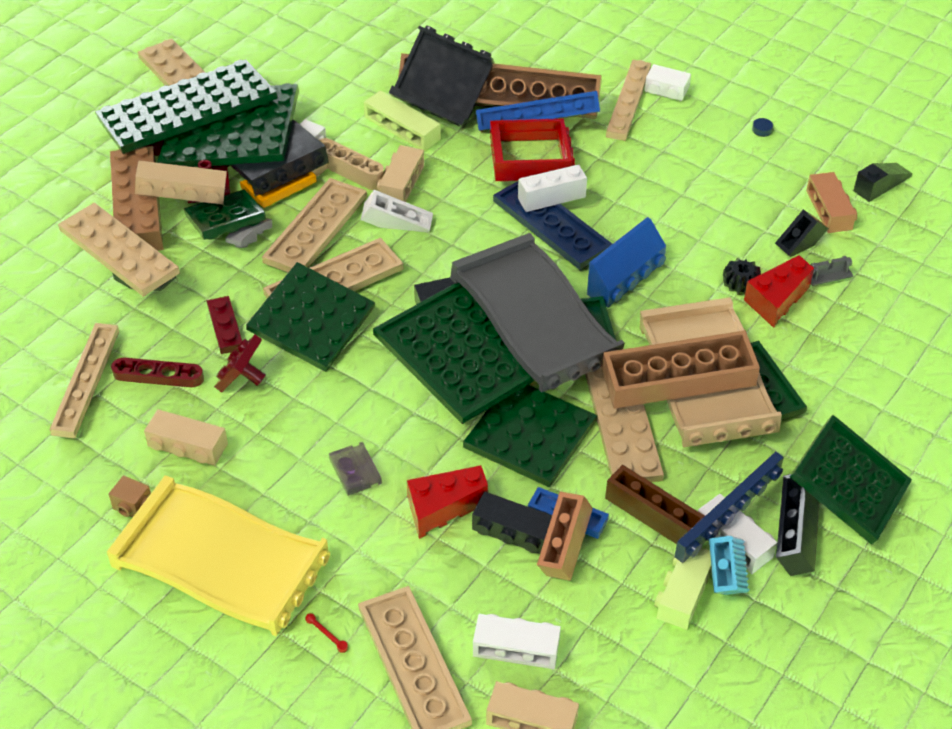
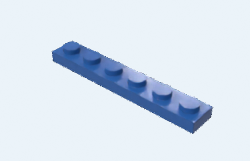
[476,91,600,131]

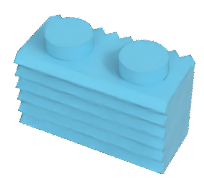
[709,536,750,595]

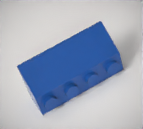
[587,217,666,308]

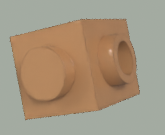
[108,475,151,517]

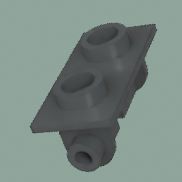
[811,256,853,286]

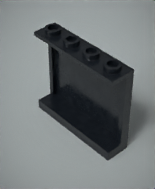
[389,25,495,129]
[227,119,329,197]

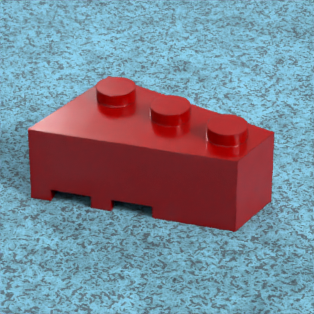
[744,255,814,328]
[407,465,488,539]

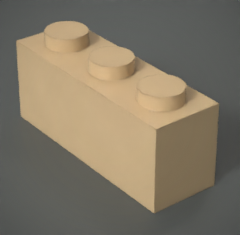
[377,145,424,202]
[144,409,228,466]
[486,681,579,729]

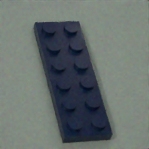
[493,181,612,270]

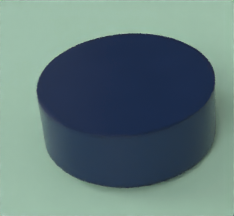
[752,118,773,137]

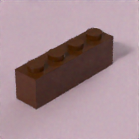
[605,464,705,544]

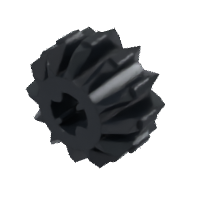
[723,258,761,295]

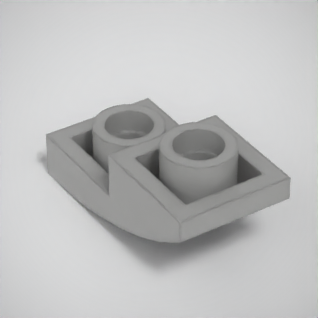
[226,218,272,248]

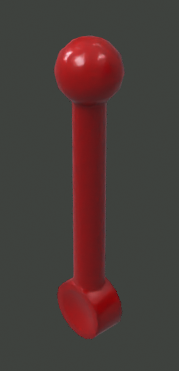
[305,613,348,653]

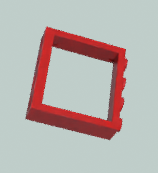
[490,118,575,181]

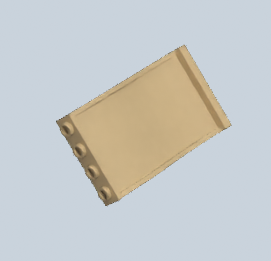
[640,297,782,448]

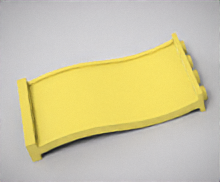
[107,475,330,636]

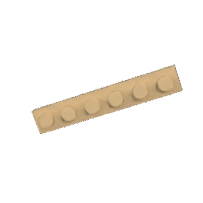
[606,60,651,141]
[50,323,119,438]

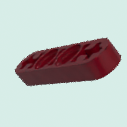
[111,357,204,388]

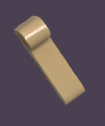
[312,138,384,190]

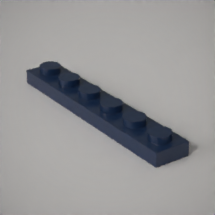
[674,451,784,563]

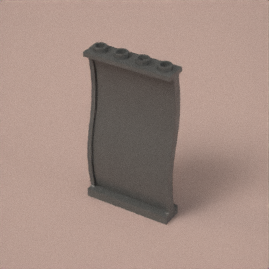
[450,233,625,393]

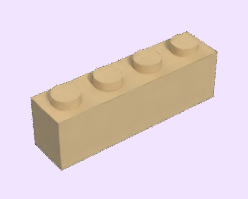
[135,161,227,204]

